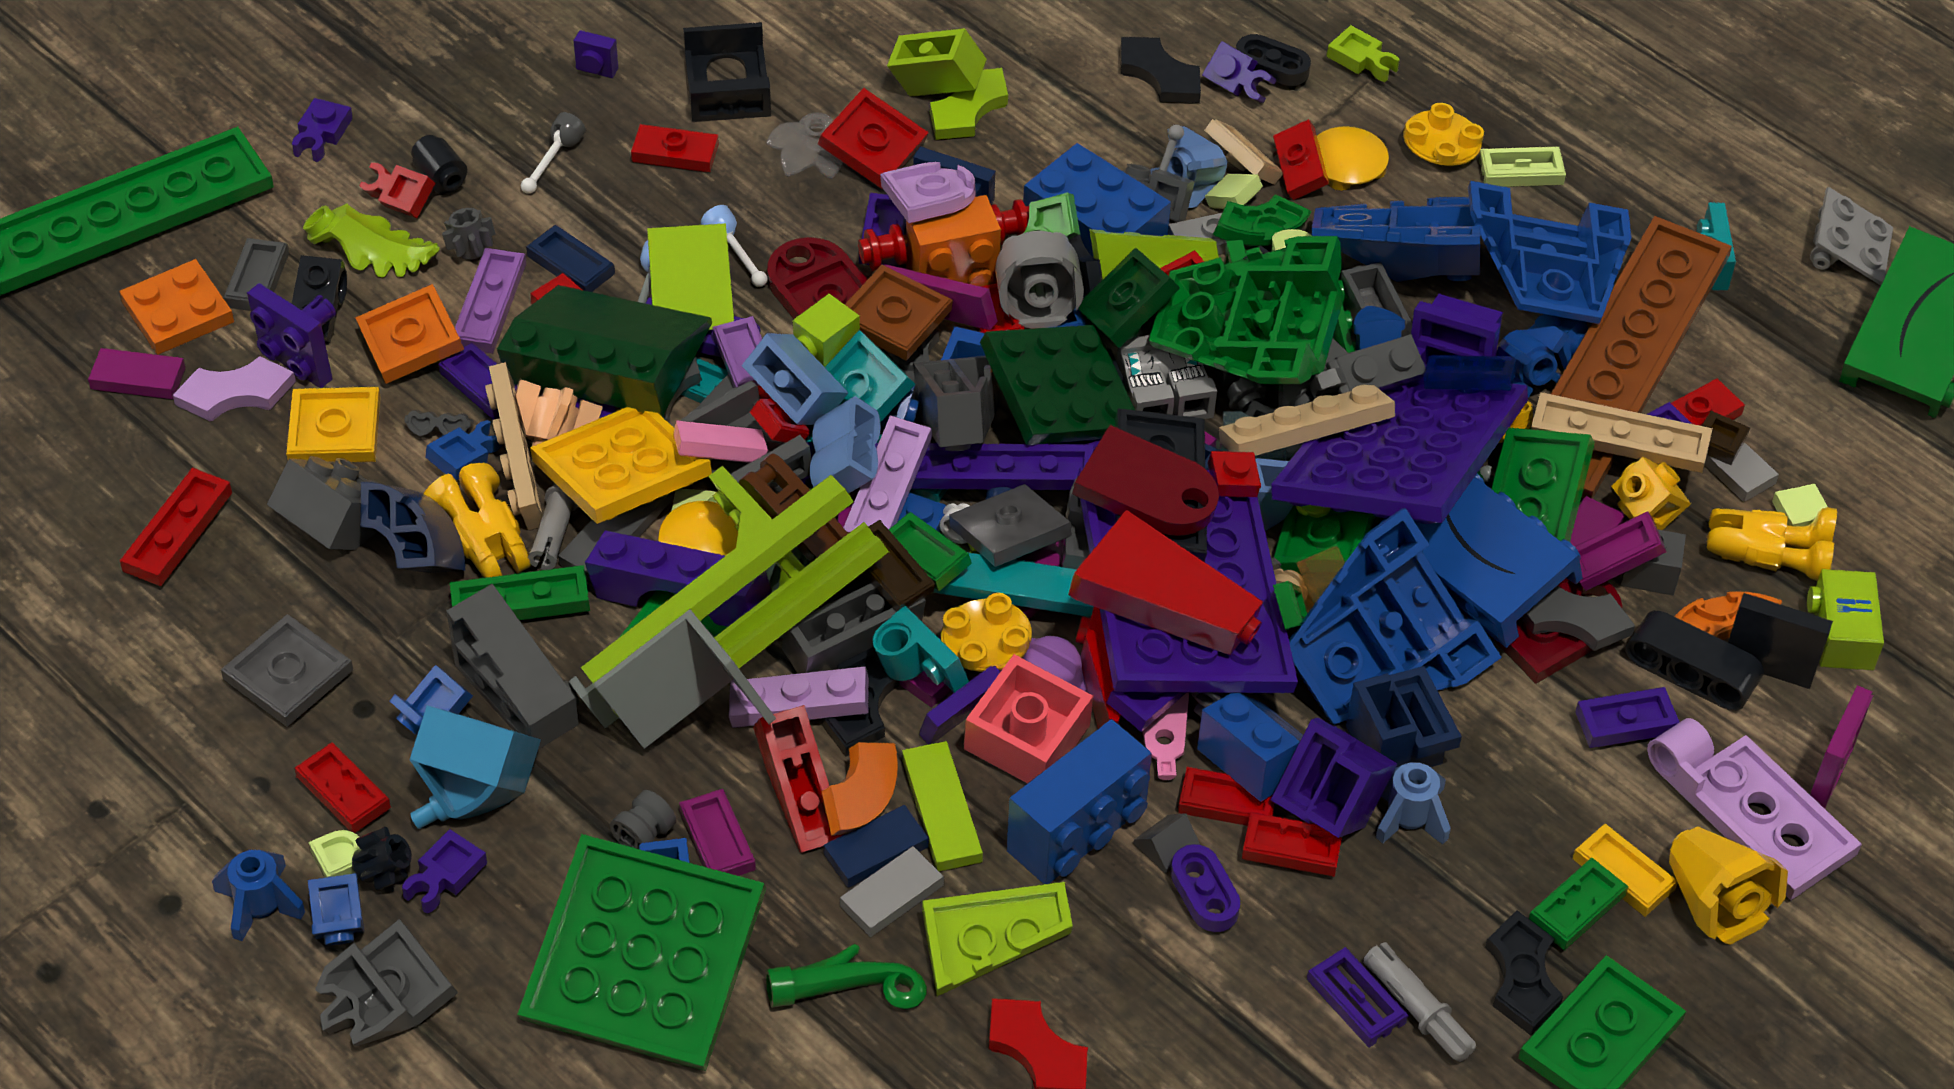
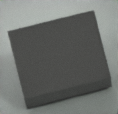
[1133,813,1200,874]

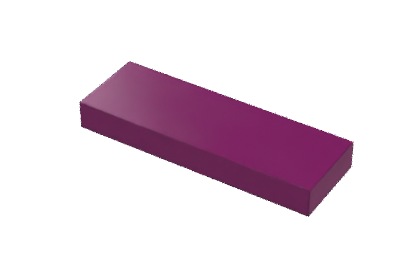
[885,264,997,330]

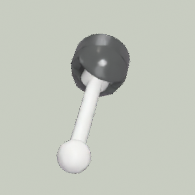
[521,112,586,194]

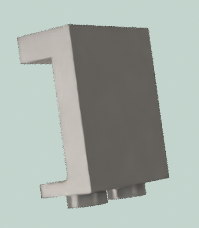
[680,381,811,493]

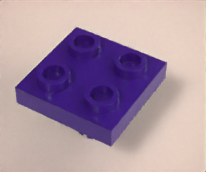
[247,283,336,388]

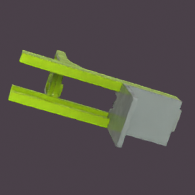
[569,466,889,749]

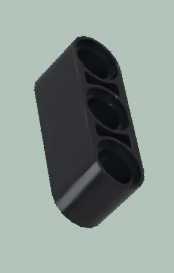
[1626,610,1764,711]

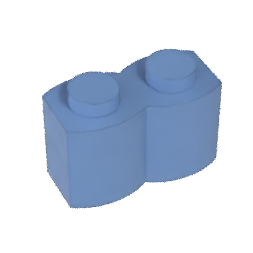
[810,396,881,494]

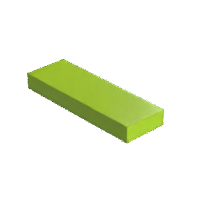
[902,741,983,871]

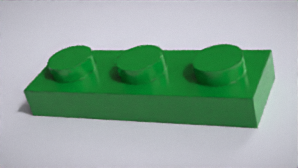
[450,565,590,620]

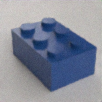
[1023,143,1171,258]
[1007,719,1152,884]

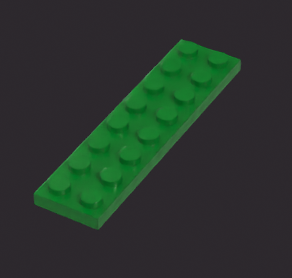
[0,126,274,295]

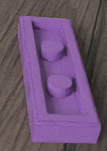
[455,248,526,354]

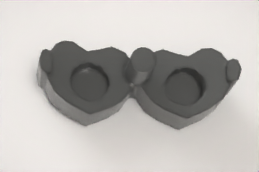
[404,410,474,436]

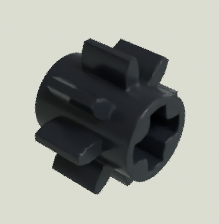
[352,827,412,890]

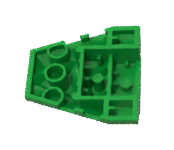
[1149,236,1343,384]

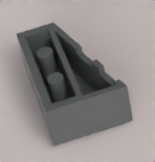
[782,573,926,674]

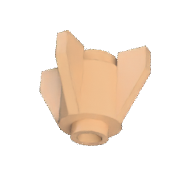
[514,380,603,447]

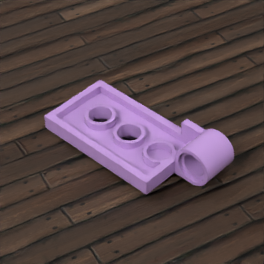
[1647,718,1862,900]

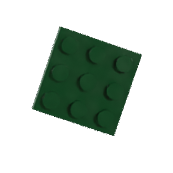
[980,325,1135,445]

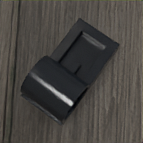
[291,255,347,343]

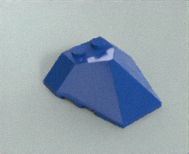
[1468,181,1632,324]
[1312,197,1480,282]
[1289,508,1502,724]

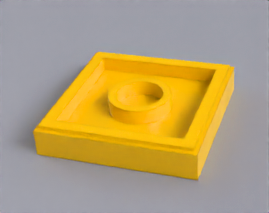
[286,387,381,462]

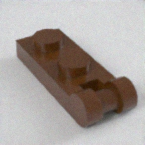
[739,454,849,563]

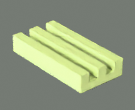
[1479,147,1566,187]

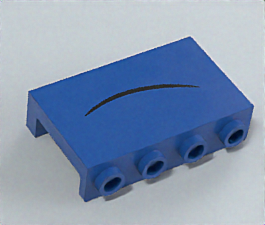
[1376,473,1583,648]

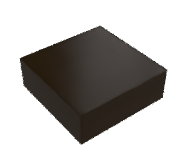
[1702,411,1750,465]

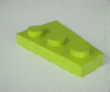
[1089,229,1219,279]
[922,882,1073,996]

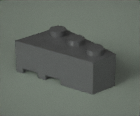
[913,356,1000,451]
[446,584,579,750]

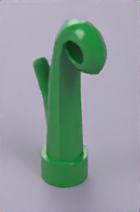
[765,944,927,1009]

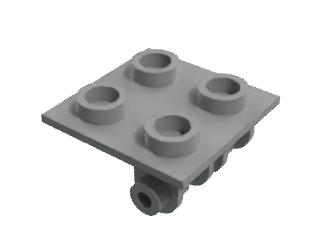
[1810,187,1893,285]

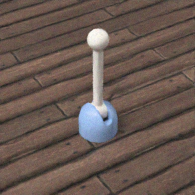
[701,205,768,287]

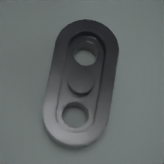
[1236,34,1311,86]

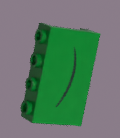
[1839,226,1954,418]

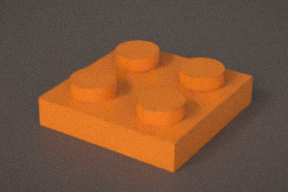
[119,259,234,355]
[355,284,464,384]

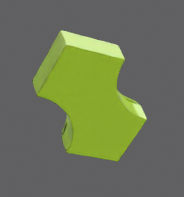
[930,68,1008,140]

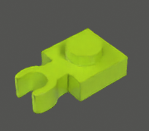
[1327,25,1399,82]

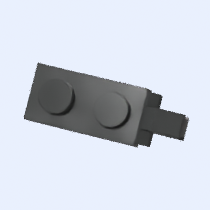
[1308,334,1428,399]

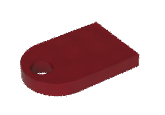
[767,237,868,319]
[1072,425,1219,536]
[1487,578,1622,684]

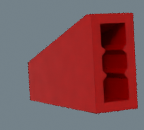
[1068,510,1263,655]

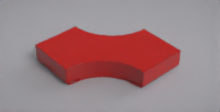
[750,385,809,443]
[989,998,1088,1089]

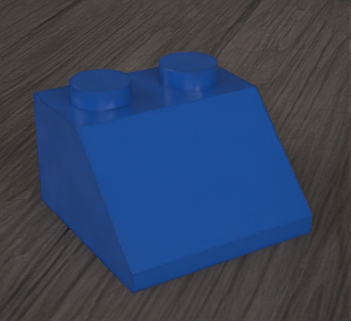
[1197,693,1303,802]

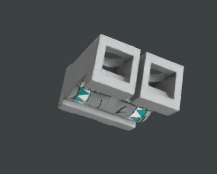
[1116,328,1217,419]

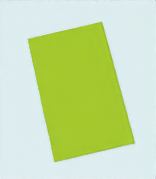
[647,223,734,330]

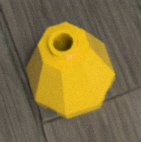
[1669,826,1788,945]

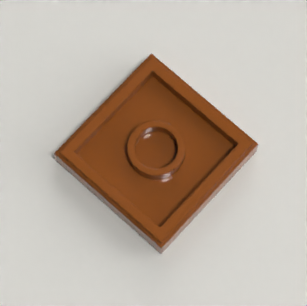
[845,264,953,361]

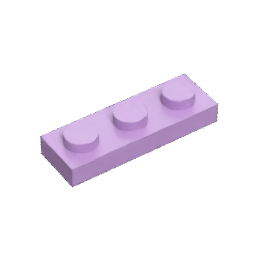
[844,416,933,533]
[729,667,869,728]

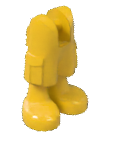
[423,463,531,578]
[1707,507,1837,581]

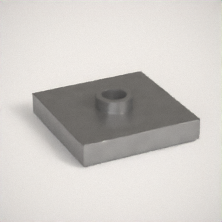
[949,484,1072,567]
[221,614,353,726]

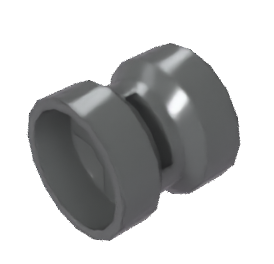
[610,790,676,849]

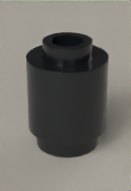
[411,135,467,193]

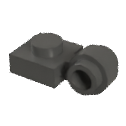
[1122,164,1195,222]

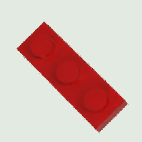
[120,468,232,586]

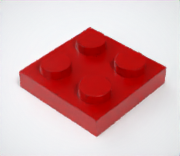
[817,88,929,189]

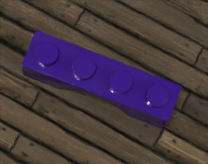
[585,530,772,627]

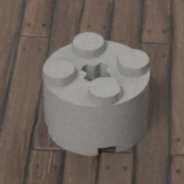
[995,231,1084,329]

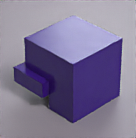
[1411,294,1503,380]
[1271,717,1397,838]

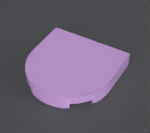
[880,162,976,223]

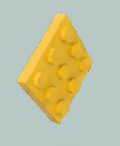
[530,407,712,524]

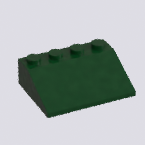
[497,285,712,417]

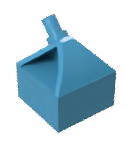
[410,705,541,829]

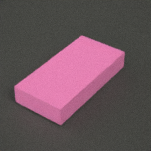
[674,421,768,463]

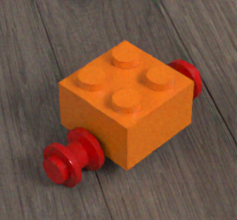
[858,195,1029,287]

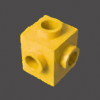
[1611,457,1691,530]

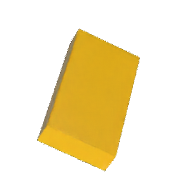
[1572,824,1678,917]

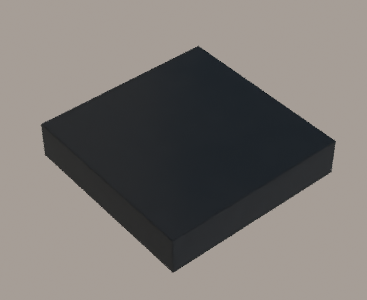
[1728,593,1833,689]

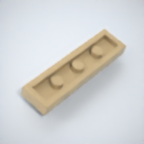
[485,362,543,530]
[1219,385,1395,456]
[1531,392,1713,473]

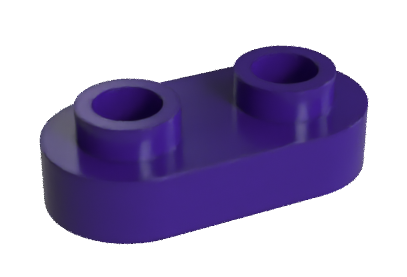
[1171,844,1240,932]

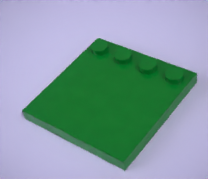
[517,834,766,1071]

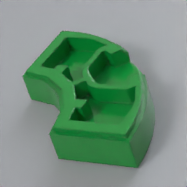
[1213,195,1312,246]

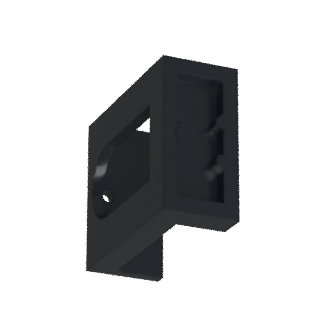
[683,22,771,122]

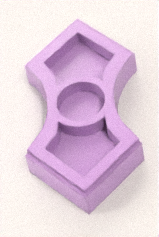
[173,356,296,421]

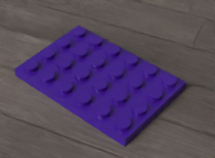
[1271,373,1528,524]
[1077,467,1298,693]

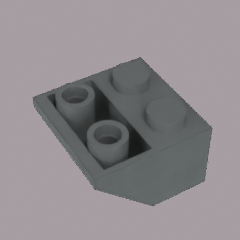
[267,456,382,550]

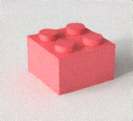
[964,654,1093,783]

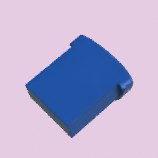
[1354,306,1405,351]

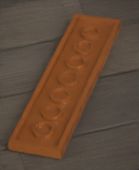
[1551,216,1732,499]

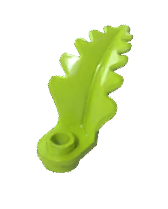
[303,204,440,277]

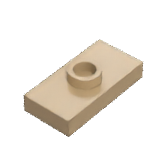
[1204,119,1283,185]

